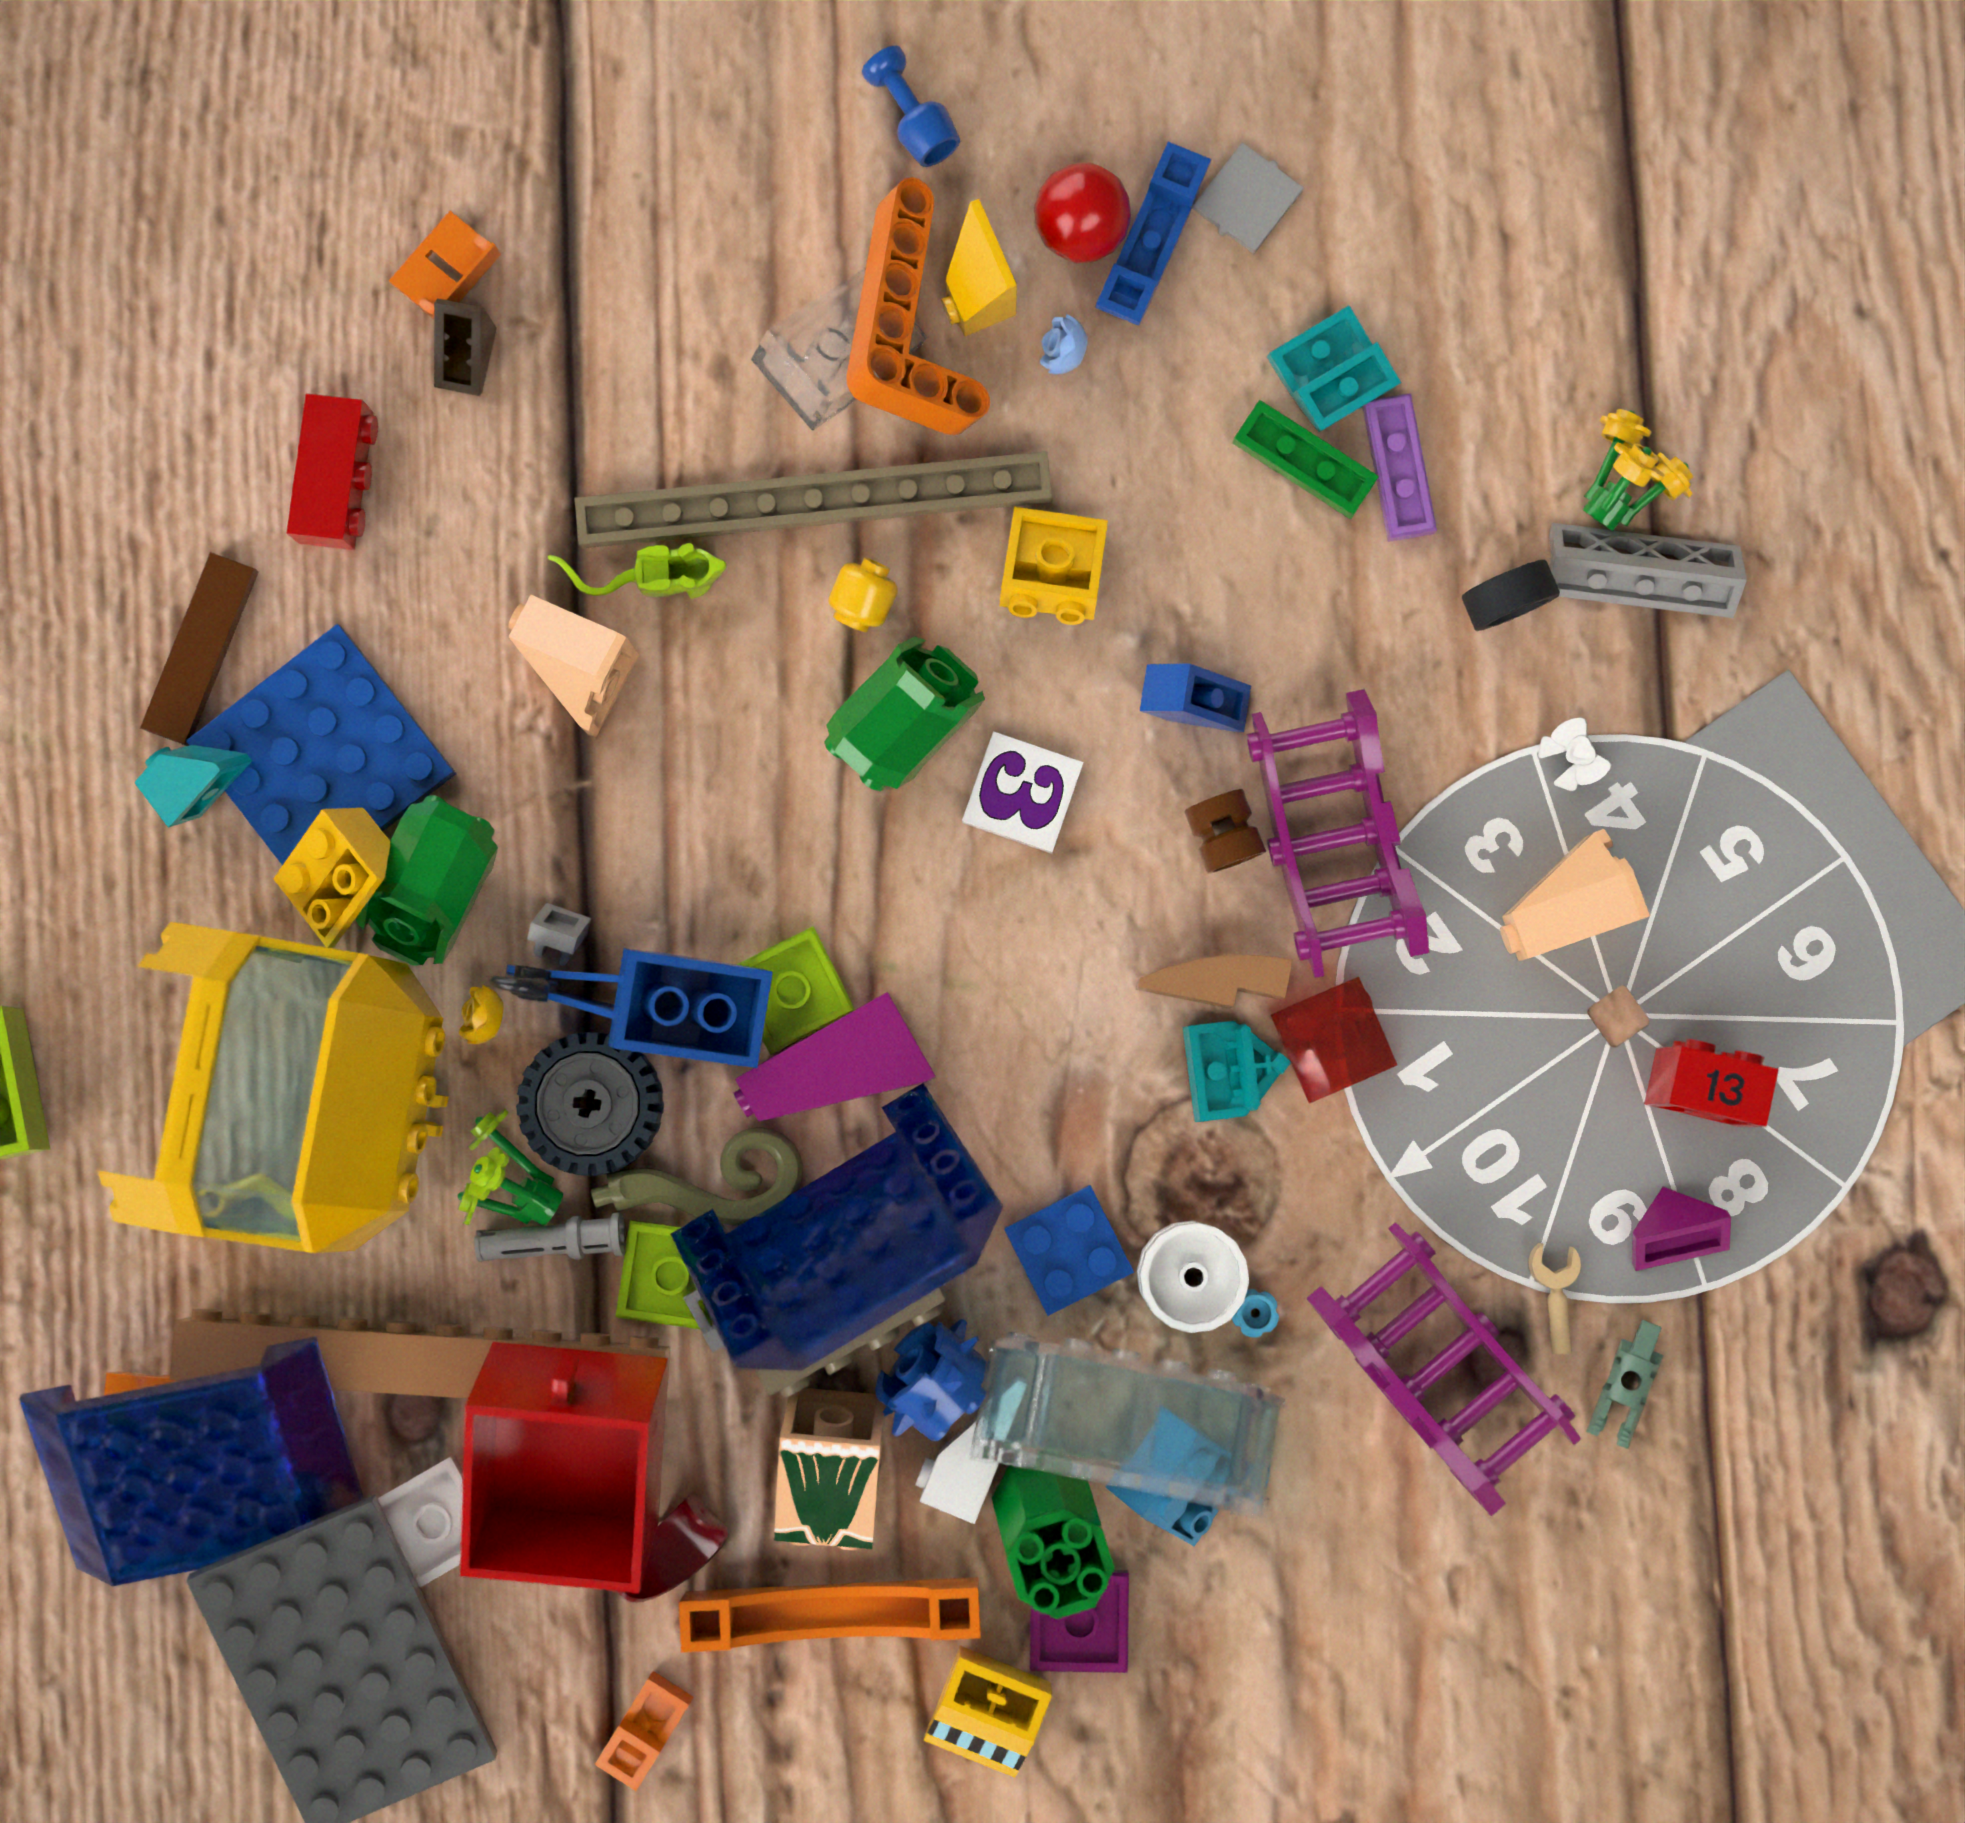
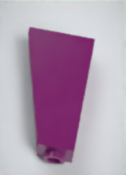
[733,992,936,1121]

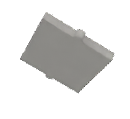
[1192,142,1304,254]

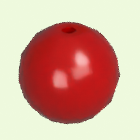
[1034,162,1131,263]

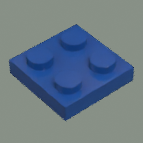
[1004,1185,1134,1316]

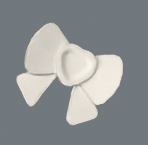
[1538,717,1612,791]

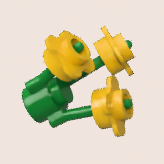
[1582,409,1693,531]

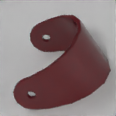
[616,1491,728,1603]

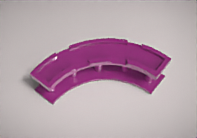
[1246,689,1430,978]
[1306,1222,1581,1517]

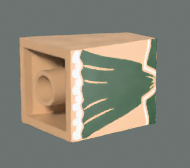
[774,1388,886,1550]

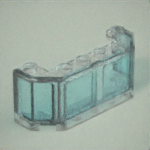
[969,1332,1286,1519]

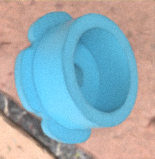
[1232,1289,1279,1337]

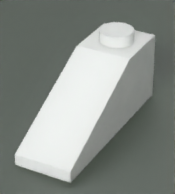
[915,1377,1030,1524]

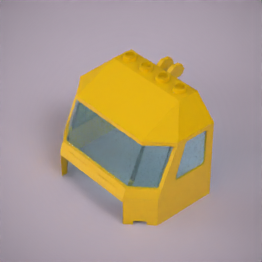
[98,922,449,1253]

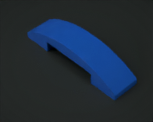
[1095,141,1211,326]

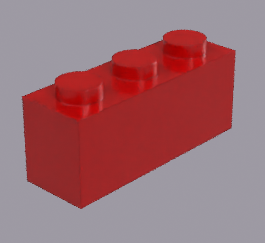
[286,393,378,550]

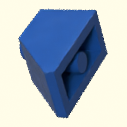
[1140,663,1251,732]

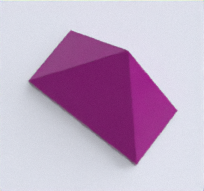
[1632,1187,1731,1271]

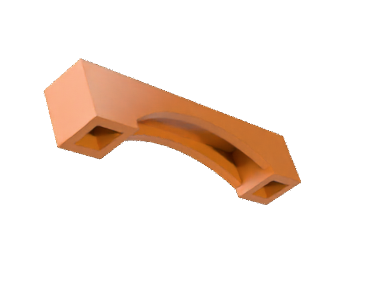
[679,1577,981,1653]

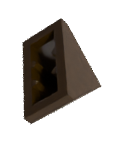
[434,298,497,396]

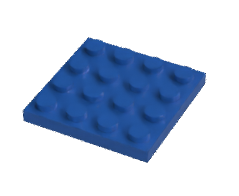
[186,624,457,865]

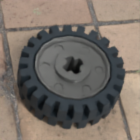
[516,1032,664,1176]

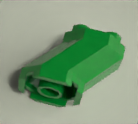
[824,636,985,791]
[356,795,498,966]
[991,1448,1115,1619]

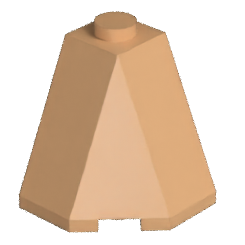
[508,595,640,738]
[1500,829,1650,962]

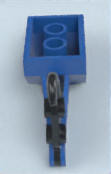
[490,948,773,1068]

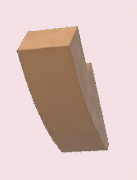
[1136,955,1293,1009]

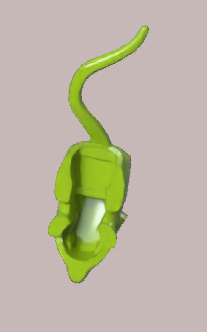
[548,543,727,599]

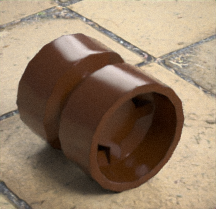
[1184,789,1266,874]

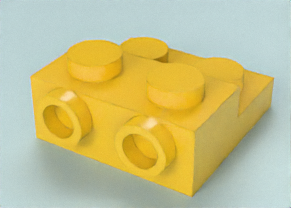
[999,506,1108,625]

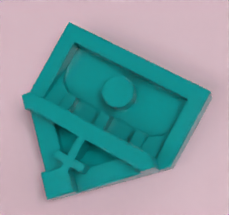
[1182,1021,1291,1122]

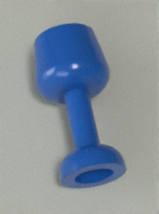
[862,45,960,167]

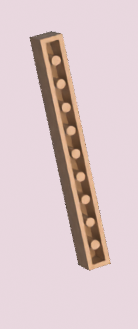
[170,1309,671,1405]

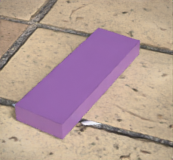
[1362,393,1437,542]

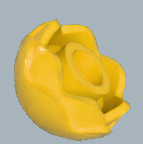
[458,984,504,1045]

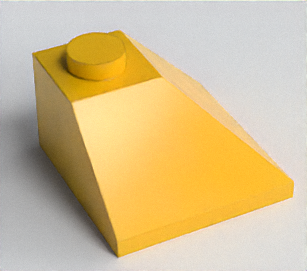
[941,199,1017,337]

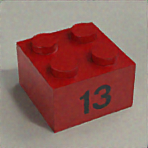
[1644,1039,1779,1127]

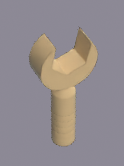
[1528,1243,1581,1354]

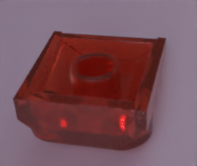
[1270,977,1397,1104]

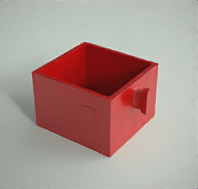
[460,1342,668,1593]

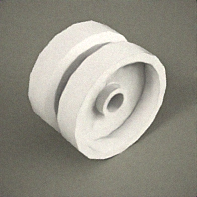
[1137,1221,1249,1333]

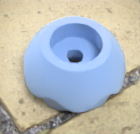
[1040,314,1087,374]

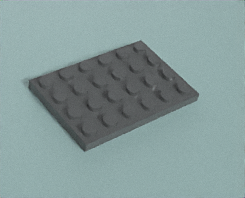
[186,1494,497,1823]

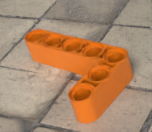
[846,177,990,436]

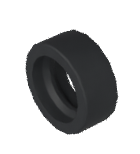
[1462,560,1560,631]

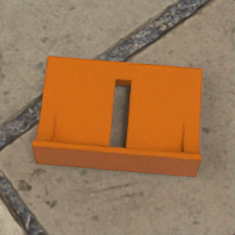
[389,211,501,319]

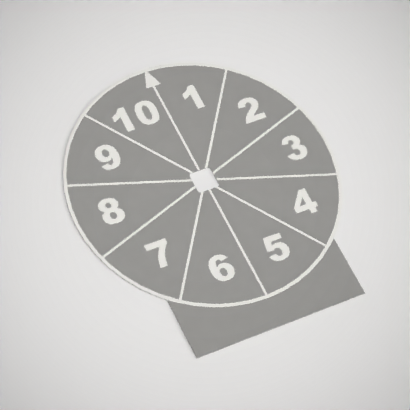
[1333,669,1965,1304]

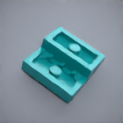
[1266,305,1401,432]

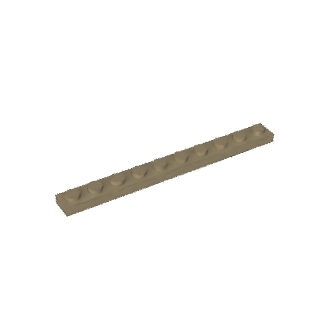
[575,451,1052,549]

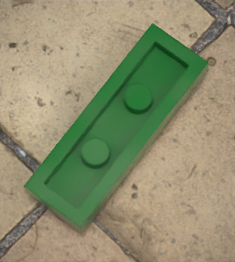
[1232,399,1379,519]

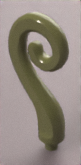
[591,1127,803,1226]

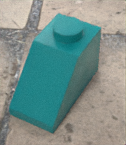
[134,745,252,828]

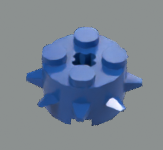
[875,1319,986,1441]

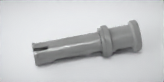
[474,1212,626,1262]

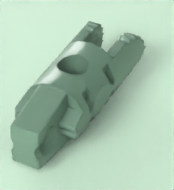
[1586,1320,1664,1449]

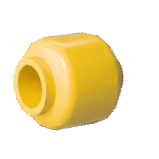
[828,557,898,632]

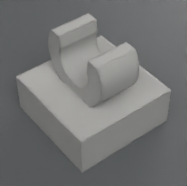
[527,903,591,966]

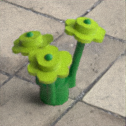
[458,1109,563,1226]

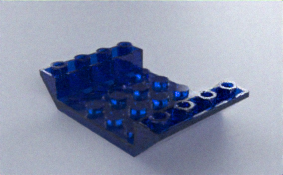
[671,1083,1003,1371]
[19,1336,364,1586]

